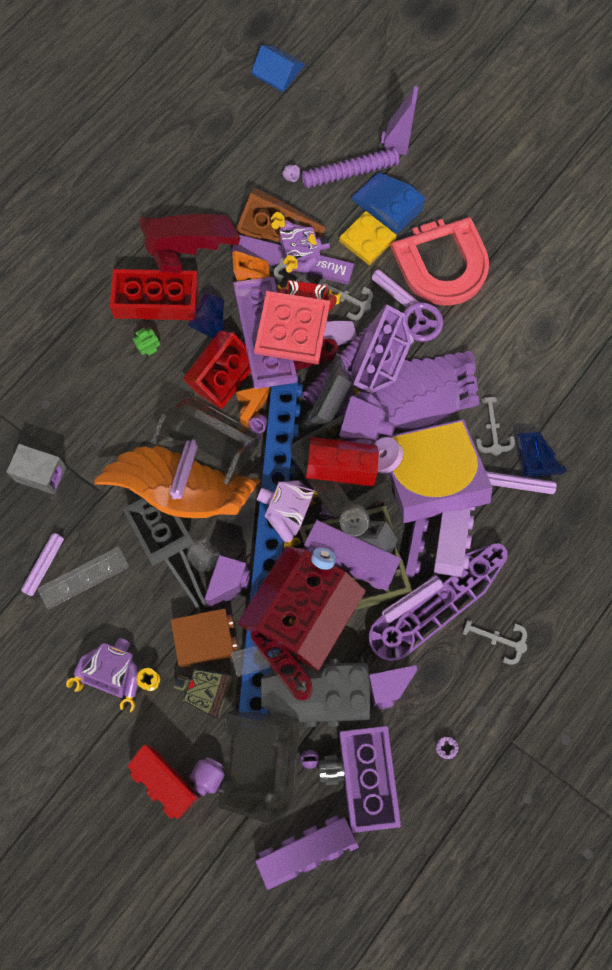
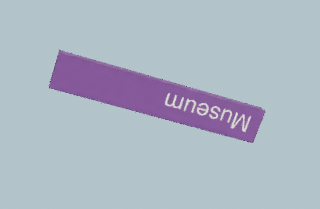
[231,235,354,285]

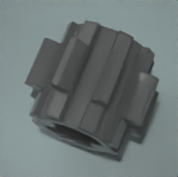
[319,755,344,785]

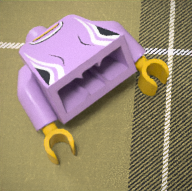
[257,480,318,548]

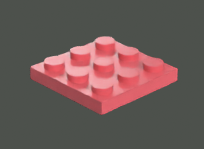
[254,291,330,364]

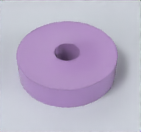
[373,437,403,474]

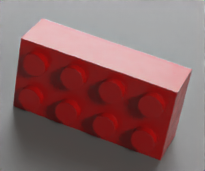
[110,269,199,320]

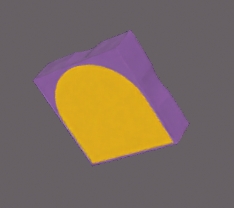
[379,419,492,523]

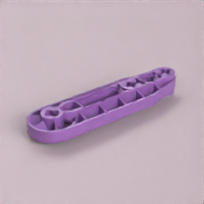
[368,544,508,662]

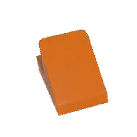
[232,250,270,282]
[236,387,270,429]

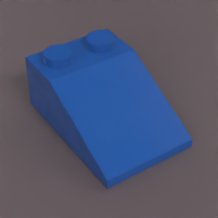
[352,172,425,235]

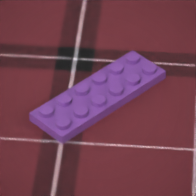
[233,277,297,389]

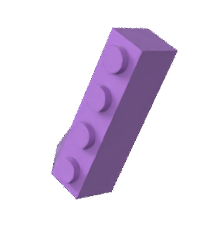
[304,520,401,591]
[256,815,359,890]

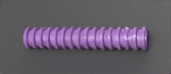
[302,147,399,189]
[302,323,371,406]

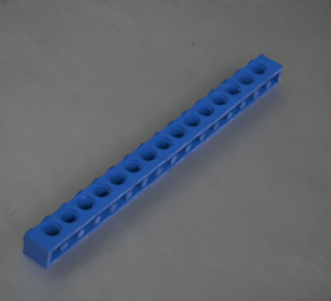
[237,376,302,730]

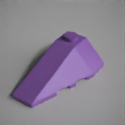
[381,86,418,155]

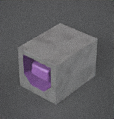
[7,444,67,495]

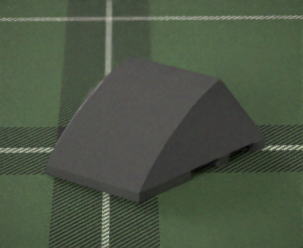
[299,353,352,431]

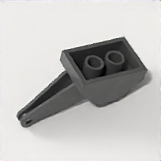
[123,498,208,613]

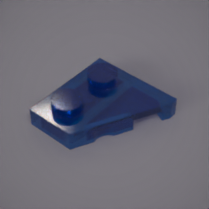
[188,293,224,339]
[516,432,567,477]

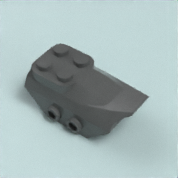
[261,659,370,727]

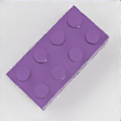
[339,726,401,833]

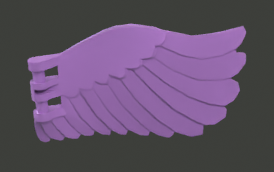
[336,351,480,432]

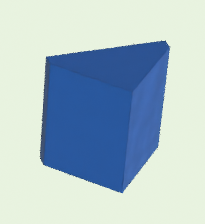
[252,45,304,92]

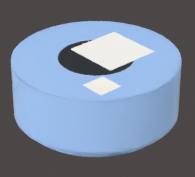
[311,548,336,569]

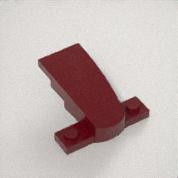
[139,214,241,273]

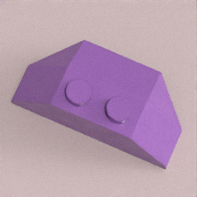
[352,305,411,393]

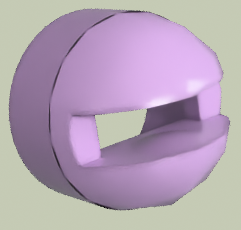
[282,165,300,182]

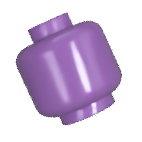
[189,757,224,796]

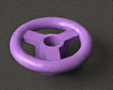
[404,302,443,342]

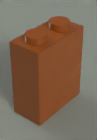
[171,609,238,668]

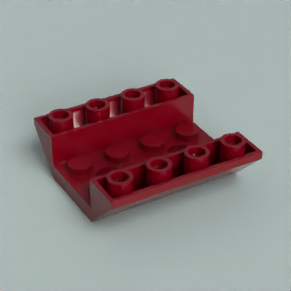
[237,546,366,671]

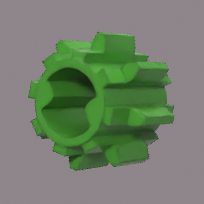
[132,328,160,355]

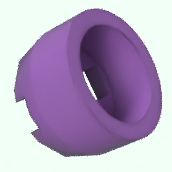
[250,414,268,433]
[300,749,319,769]

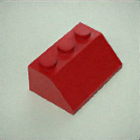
[183,331,251,409]
[306,437,379,486]
[127,744,200,819]

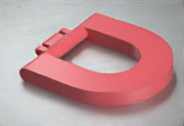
[390,217,489,306]

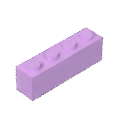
[434,507,475,577]

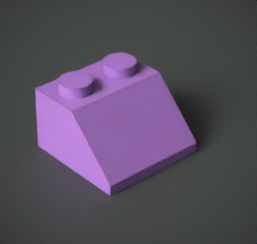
[205,555,251,608]
[369,665,417,710]

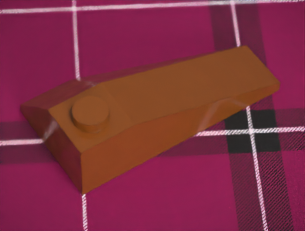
[236,188,326,242]

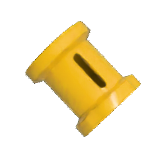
[137,668,161,691]

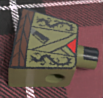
[174,669,233,720]

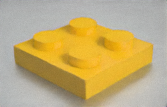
[339,211,397,266]

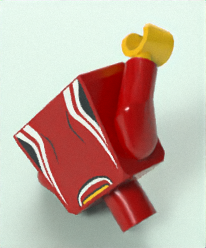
[277,280,341,312]

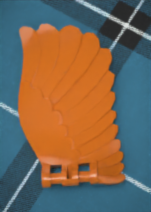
[94,446,261,518]

